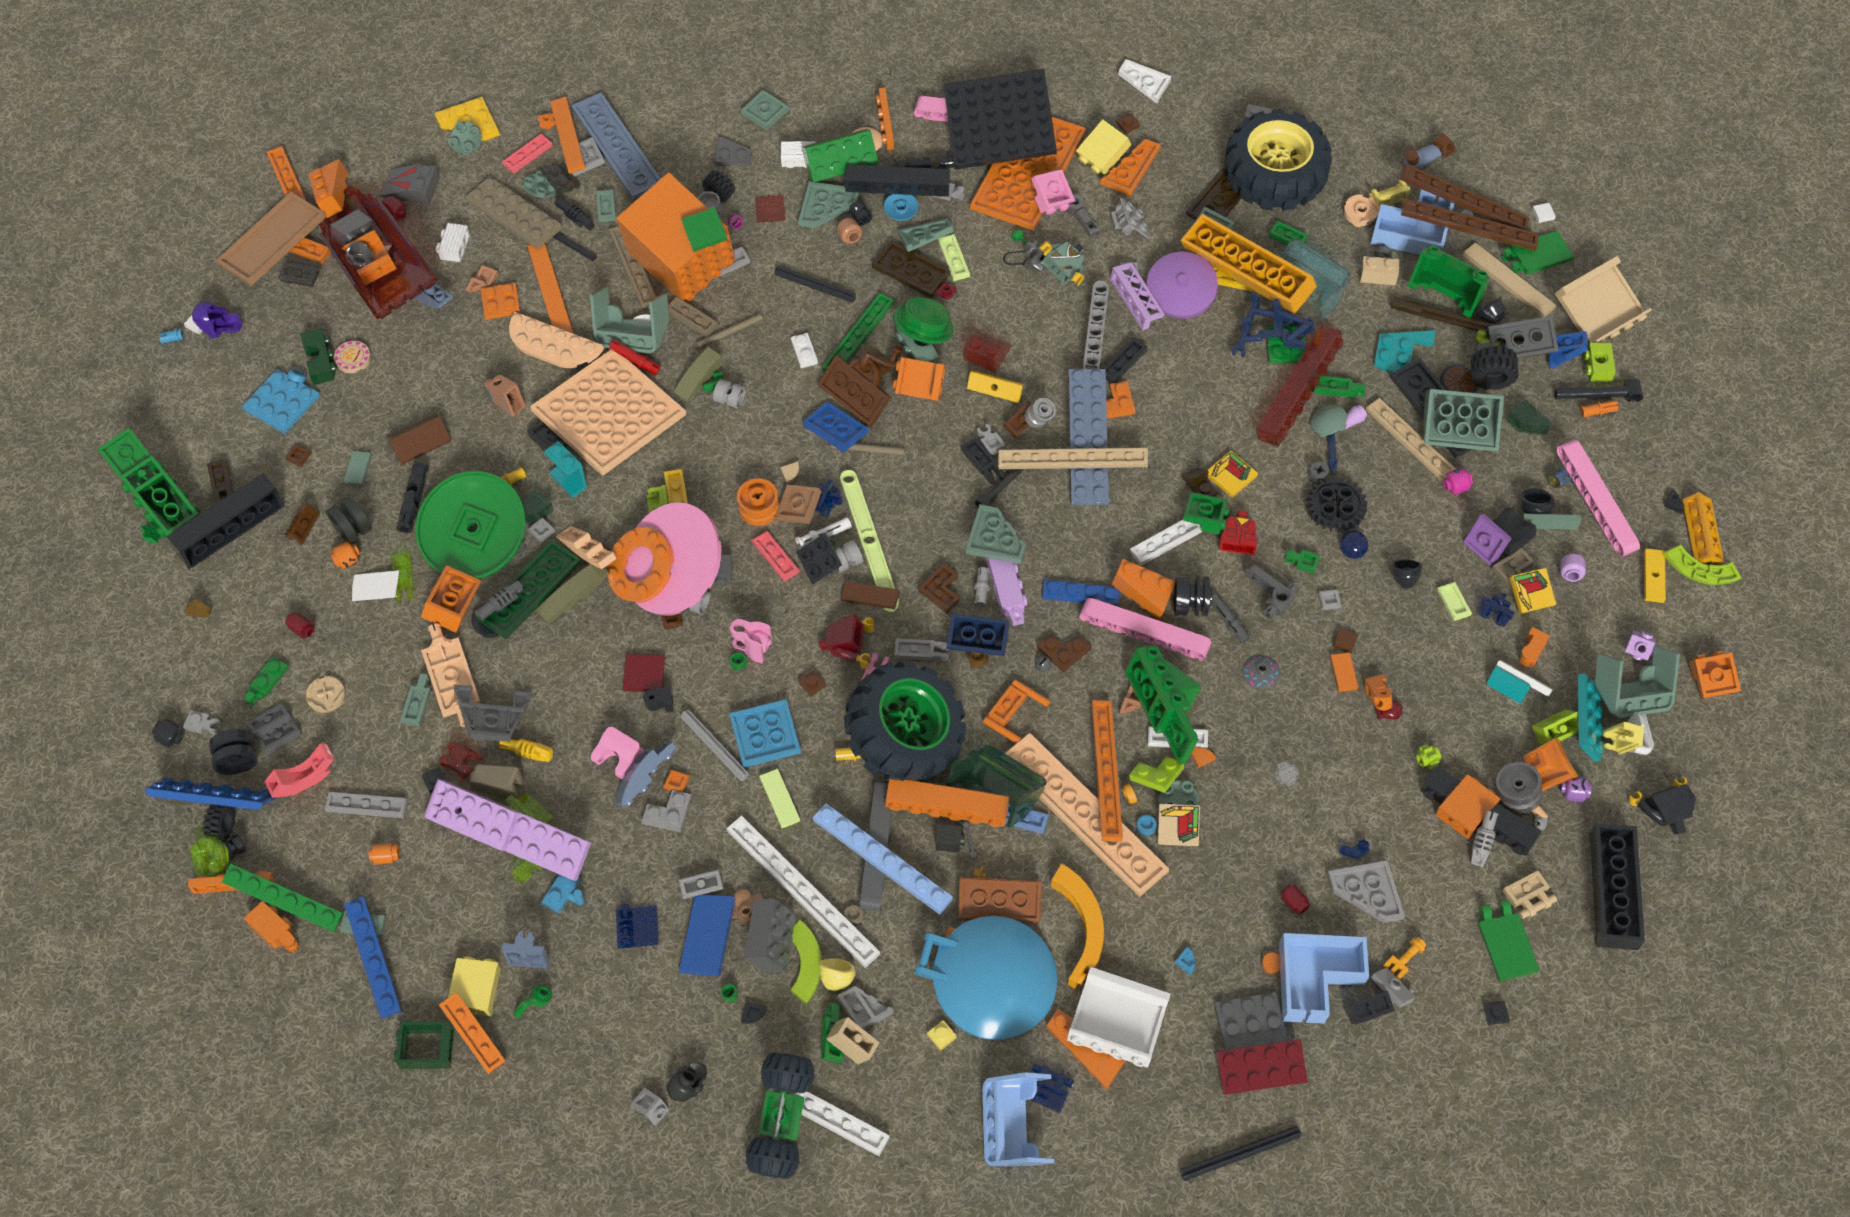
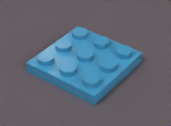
[242,369,320,434]
[729,699,801,768]

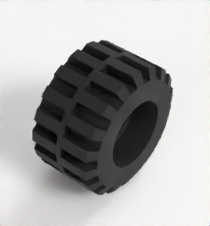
[1471,345,1519,390]

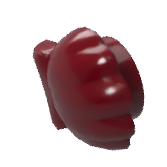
[1374,700,1403,720]

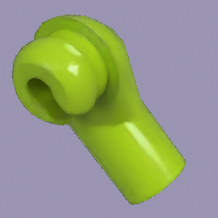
[1475,330,1500,346]

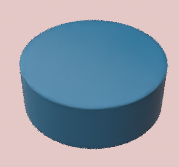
[287,369,307,383]
[1136,815,1157,836]

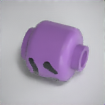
[1560,776,1591,802]

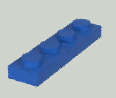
[1042,579,1120,607]

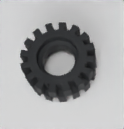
[702,170,735,203]
[202,804,235,841]

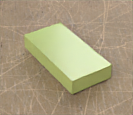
[1437,582,1472,621]

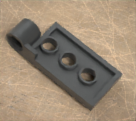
[1474,316,1559,359]

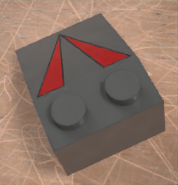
[380,164,440,205]

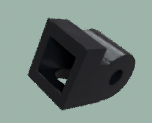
[643,687,674,712]

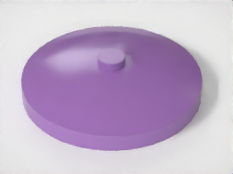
[1147,252,1218,319]

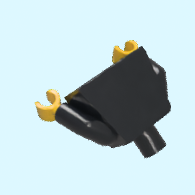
[1629,777,1696,835]

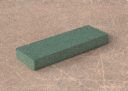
[1522,514,1581,530]

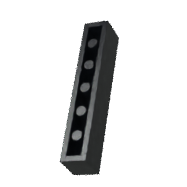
[845,165,950,197]
[1421,766,1542,856]

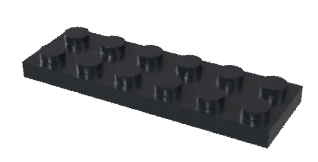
[1390,358,1472,459]

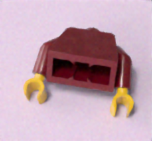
[819,614,874,669]

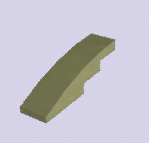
[536,564,610,624]

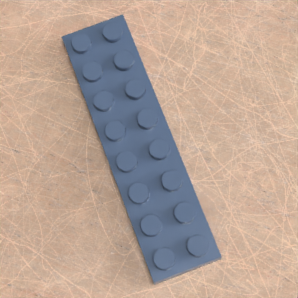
[571,92,661,201]
[1069,369,1109,505]

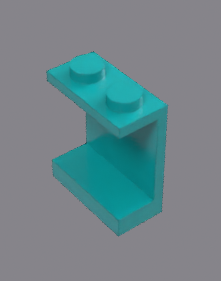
[544,441,587,498]

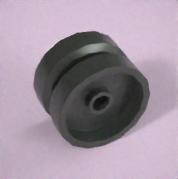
[326,496,372,544]

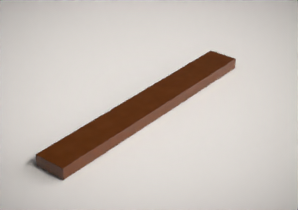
[1400,163,1529,230]
[1401,198,1539,251]

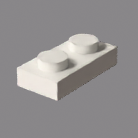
[791,333,818,368]

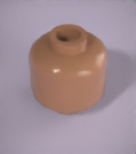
[837,218,862,244]

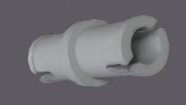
[974,567,990,606]

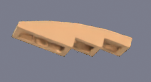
[556,526,616,569]

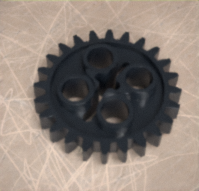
[1306,476,1368,532]

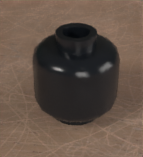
[152,719,184,748]

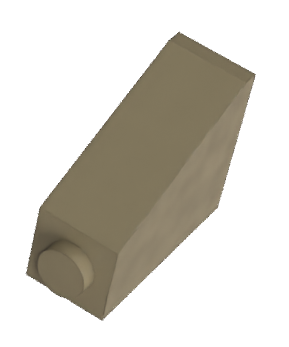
[469,765,525,802]

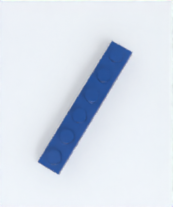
[344,896,402,1019]

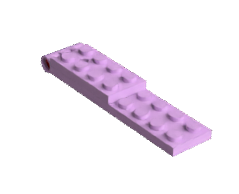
[423,779,592,881]

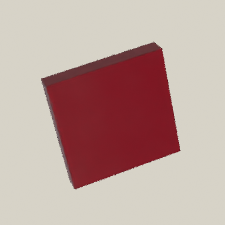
[623,654,666,692]

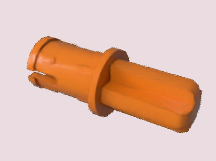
[1580,400,1619,418]

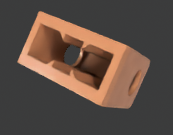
[485,375,526,417]

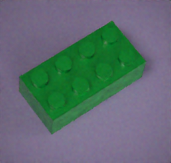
[801,129,879,182]

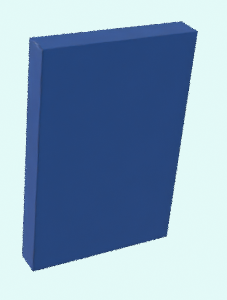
[803,401,868,453]

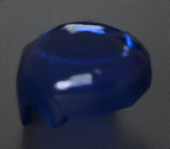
[1340,531,1368,559]

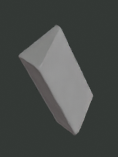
[679,869,723,899]

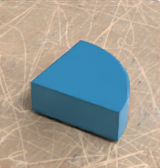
[1175,946,1195,975]

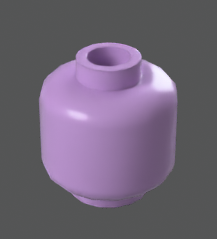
[1560,554,1586,582]

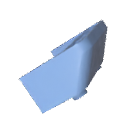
[982,1072,1054,1166]

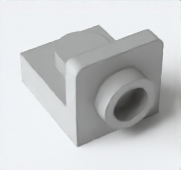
[631,1088,669,1125]

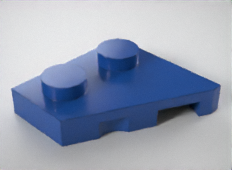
[1549,331,1588,369]

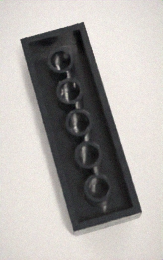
[167,473,285,570]
[1590,823,1645,950]

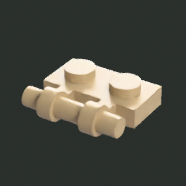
[1503,871,1557,920]

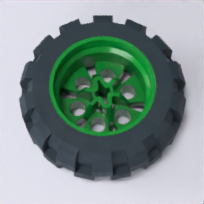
[844,662,966,783]

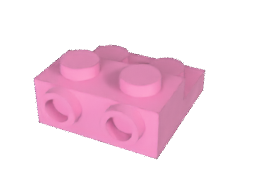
[1031,169,1075,215]

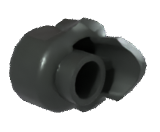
[666,1063,707,1102]

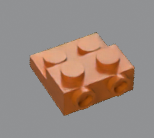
[1689,651,1741,699]

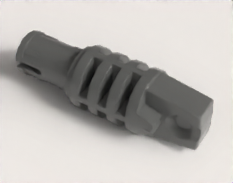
[475,581,523,621]

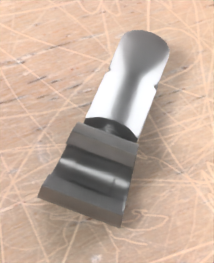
[1068,194,1100,238]

